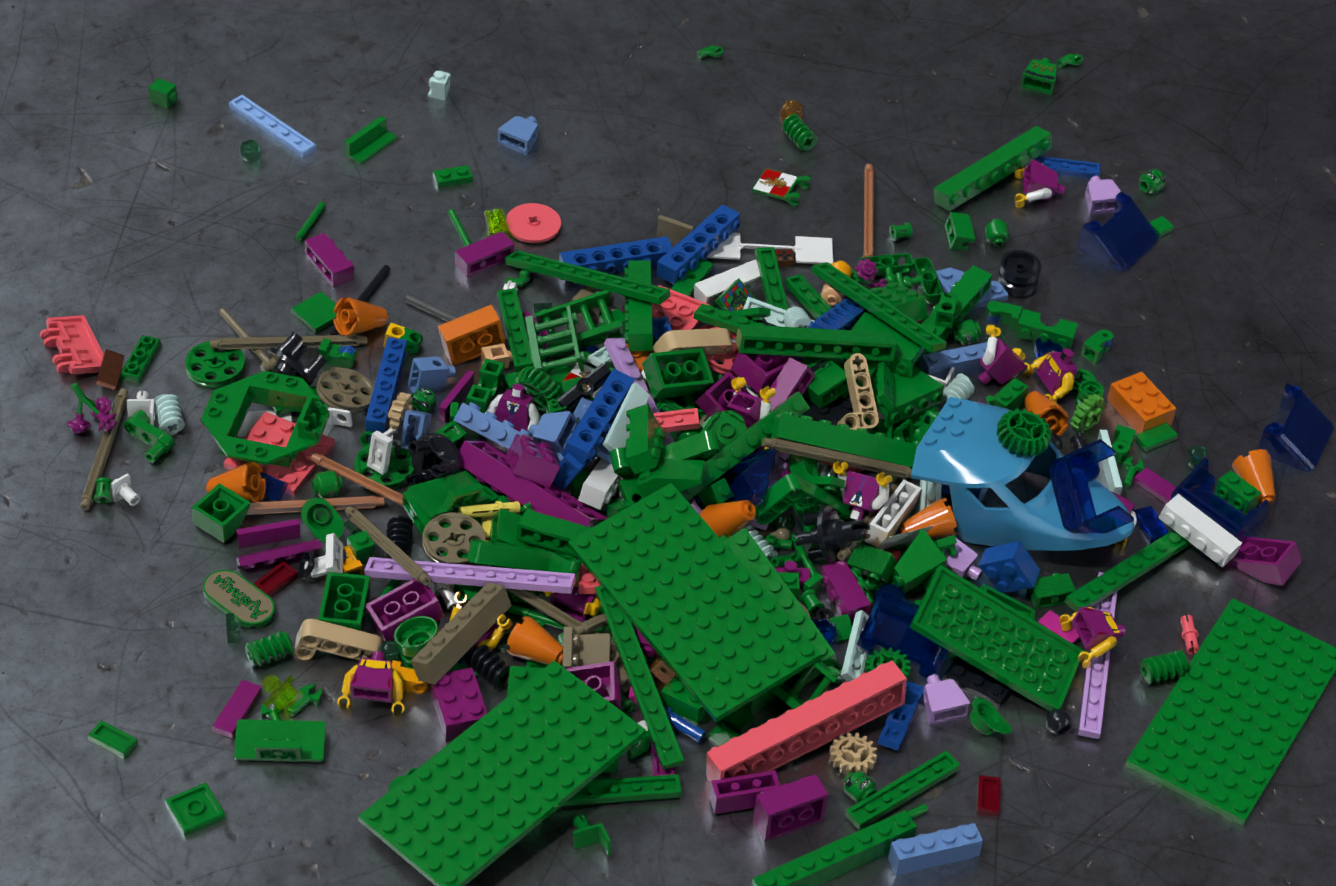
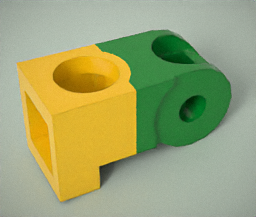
[383,323,423,354]

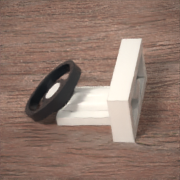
[367,426,402,475]
[298,533,343,580]

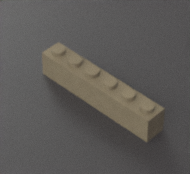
[411,582,511,685]

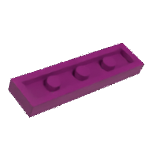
[236,539,322,569]

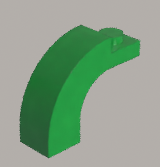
[789,454,845,493]

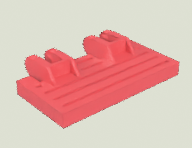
[40,315,104,375]

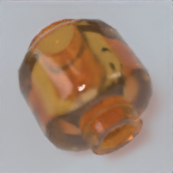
[779,100,804,123]

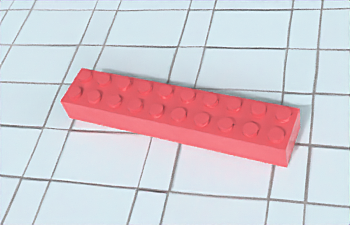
[707,661,907,783]

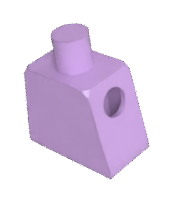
[1085,176,1125,214]
[944,538,983,581]
[922,674,970,725]

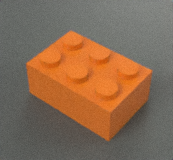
[438,305,506,366]
[1107,371,1177,434]

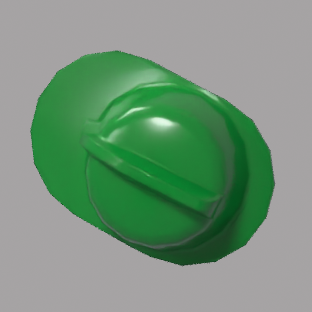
[301,497,344,543]
[969,697,1012,735]

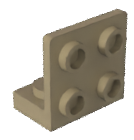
[563,626,611,668]

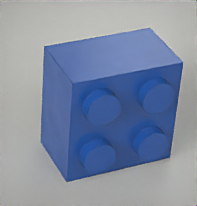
[979,541,1040,594]

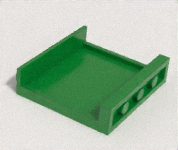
[851,312,937,377]
[840,366,944,427]

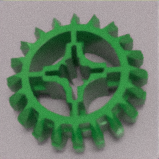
[514,366,564,413]
[996,408,1052,458]

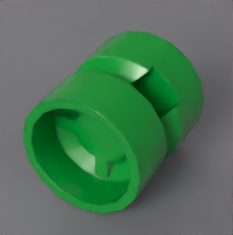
[1075,380,1104,409]

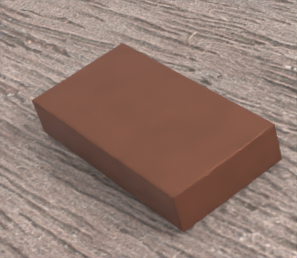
[96,349,125,390]

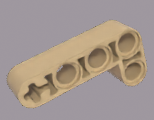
[653,328,734,355]
[837,353,879,431]
[294,619,383,661]

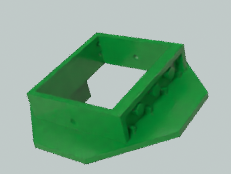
[201,371,330,468]

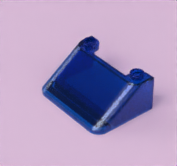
[1077,191,1159,272]
[1257,383,1334,472]
[693,447,777,510]
[1171,457,1269,538]
[856,591,948,678]

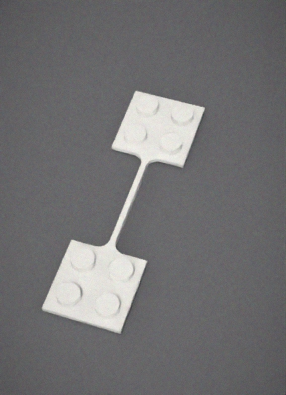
[707,233,833,264]

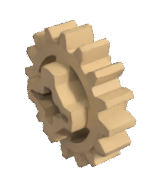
[388,392,413,433]
[829,732,877,774]

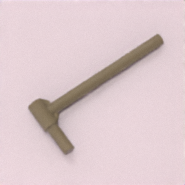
[219,308,276,372]

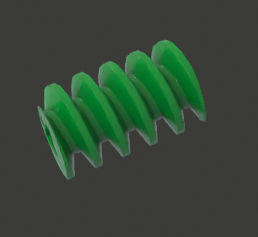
[782,113,818,151]
[245,631,294,667]
[1140,650,1188,685]

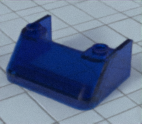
[1049,439,1135,534]

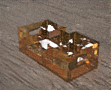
[649,658,676,685]

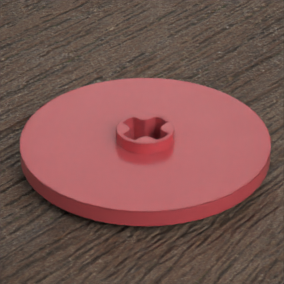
[506,203,561,243]

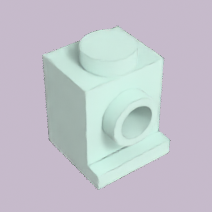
[428,71,450,101]

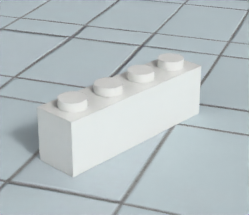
[693,259,763,308]
[578,458,624,510]
[865,480,922,550]
[1159,494,1242,567]

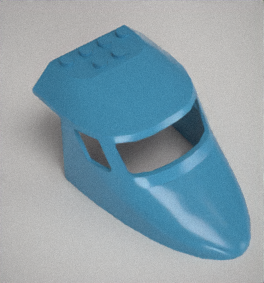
[911,397,1134,551]

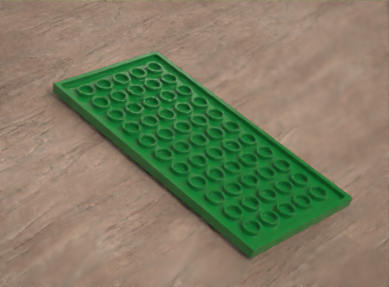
[568,483,822,722]
[1125,598,1336,826]
[358,660,646,886]

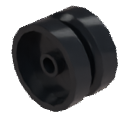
[997,250,1042,297]

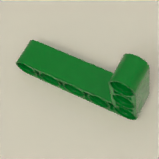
[609,430,720,479]
[752,473,855,525]
[467,539,582,583]

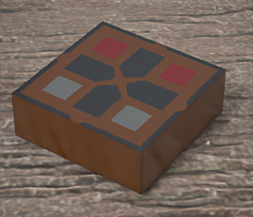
[774,249,795,266]

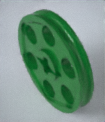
[185,341,245,388]
[354,444,415,490]

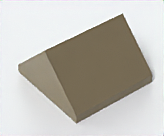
[657,215,696,244]

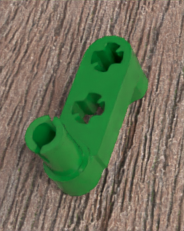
[124,410,175,463]

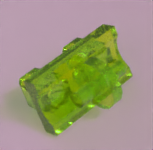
[484,209,509,236]
[262,675,299,711]

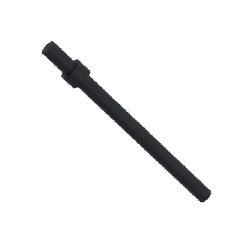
[329,265,390,335]

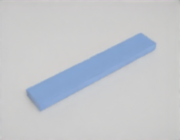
[229,95,316,158]

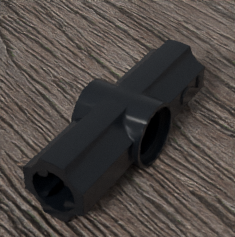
[557,363,611,411]

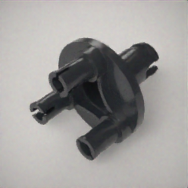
[268,331,328,386]
[405,433,461,487]
[794,505,871,563]

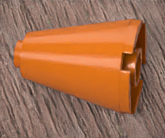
[333,297,389,336]
[1024,391,1069,436]
[1232,449,1276,507]
[206,462,266,503]
[899,497,958,539]
[700,500,756,538]
[506,616,563,666]

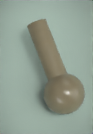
[754,527,791,539]

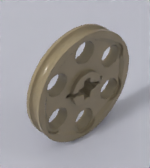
[316,367,374,414]
[422,513,485,565]

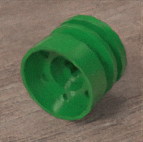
[394,616,439,669]

